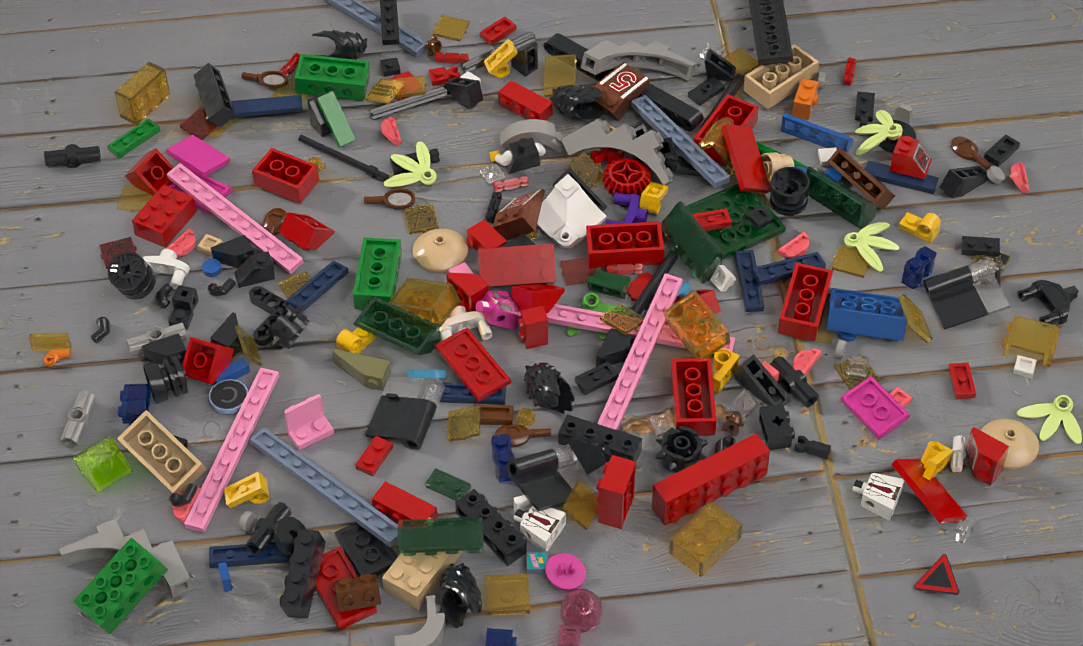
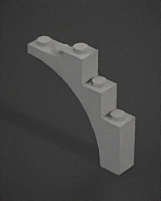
[581,40,696,81]
[561,119,673,186]
[59,519,193,597]

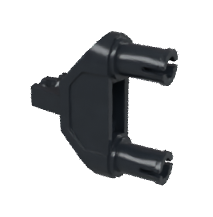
[1017,280,1079,329]

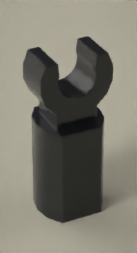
[794,436,831,459]

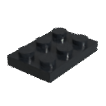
[334,522,398,577]

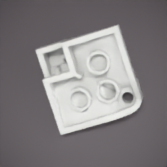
[537,174,607,248]

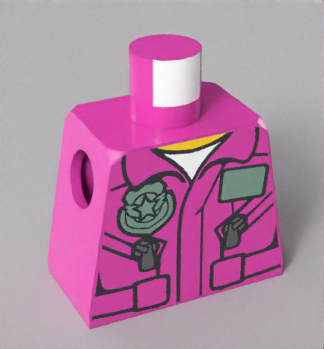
[476,291,521,330]

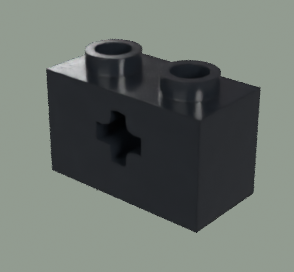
[758,404,795,450]

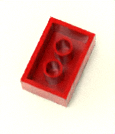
[252,147,319,204]
[132,184,197,248]
[596,455,636,529]

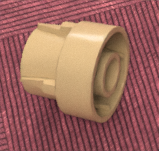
[761,152,794,184]

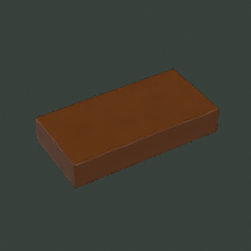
[473,404,514,425]

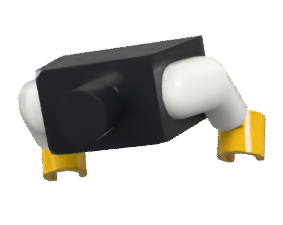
[489,138,545,174]

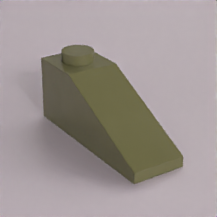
[333,349,391,391]

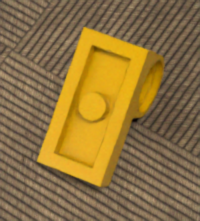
[484,39,518,78]
[639,182,669,215]
[898,212,941,243]
[336,323,377,354]
[713,349,740,393]
[921,441,953,481]
[224,472,270,508]

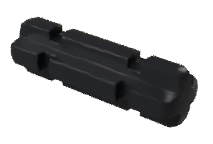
[485,191,502,222]

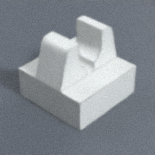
[710,265,736,292]

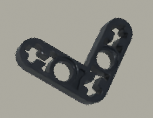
[249,286,287,346]

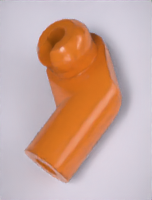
[43,349,71,367]

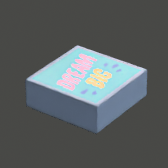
[526,551,548,574]

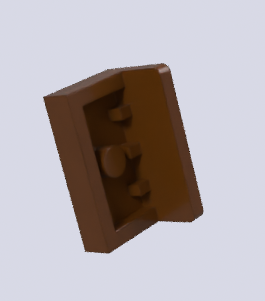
[334,574,381,612]

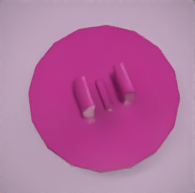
[545,553,586,591]

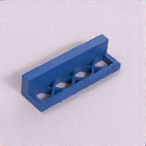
[781,113,854,153]

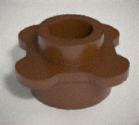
[426,36,442,56]

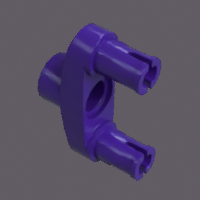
[605,192,648,225]

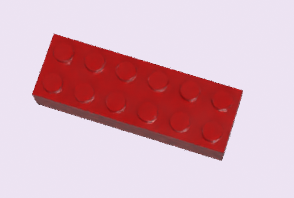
[652,434,770,526]

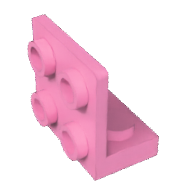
[284,394,334,451]

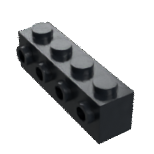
[193,63,235,128]
[558,414,642,462]
[455,489,527,566]
[280,530,326,619]

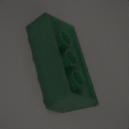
[806,166,877,229]
[661,201,723,284]
[353,296,441,355]
[397,516,484,556]

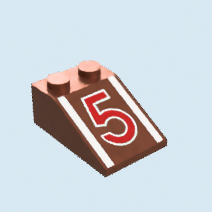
[592,62,651,121]
[493,189,545,240]

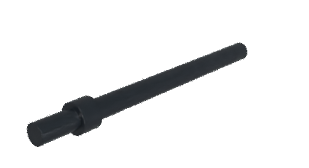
[298,135,389,181]

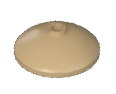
[413,228,468,273]
[981,419,1039,470]

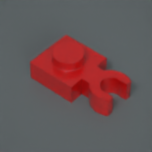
[428,66,460,86]
[590,148,624,163]

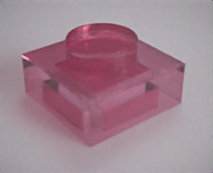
[558,624,581,646]

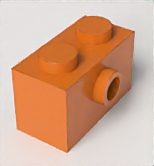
[792,78,819,120]

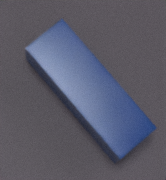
[214,358,250,384]

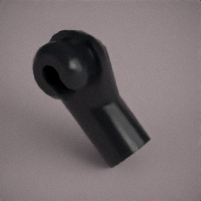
[207,278,236,296]
[155,283,173,308]
[91,317,110,343]
[715,435,736,454]
[169,483,198,507]

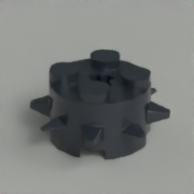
[266,304,310,349]
[655,426,708,472]

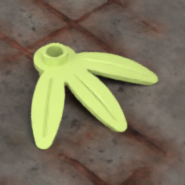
[855,110,903,156]
[384,141,437,187]
[844,222,899,272]
[1017,395,1082,444]

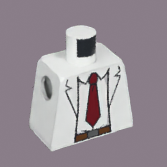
[852,473,904,521]
[514,506,566,551]

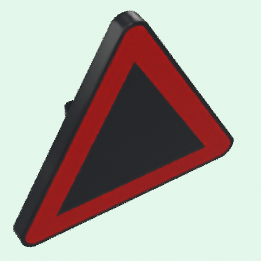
[914,554,960,595]

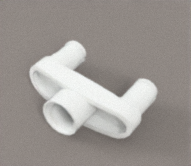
[142,249,190,290]
[436,306,492,341]

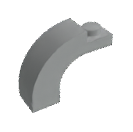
[500,119,564,153]
[394,595,446,646]

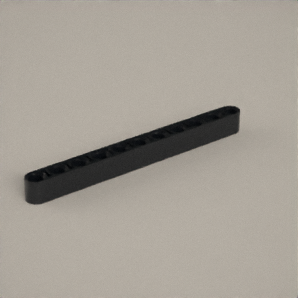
[543,33,704,132]

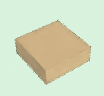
[197,234,223,256]

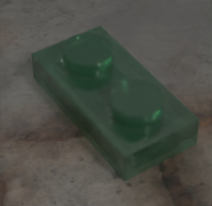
[425,468,471,501]

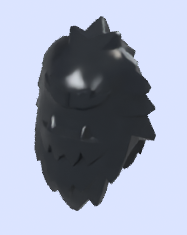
[312,30,367,60]
[550,85,605,120]
[524,362,575,414]
[440,563,483,628]

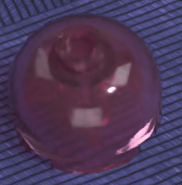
[560,588,602,633]

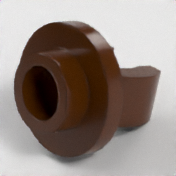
[723,414,744,436]

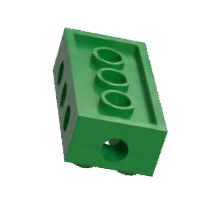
[295,54,370,100]
[353,237,402,311]
[73,537,168,634]

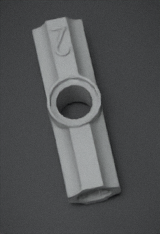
[126,323,187,356]
[60,390,96,448]

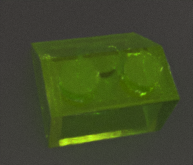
[72,437,133,493]

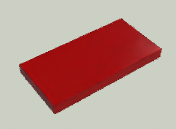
[721,124,771,194]
[435,327,511,402]
[892,459,969,523]
[315,547,377,630]

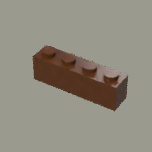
[827,148,896,209]

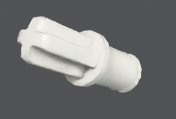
[950,435,966,473]

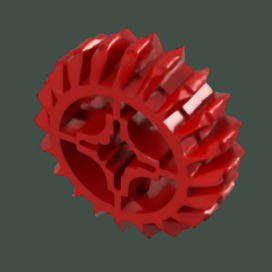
[602,157,651,197]

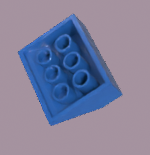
[826,288,907,342]

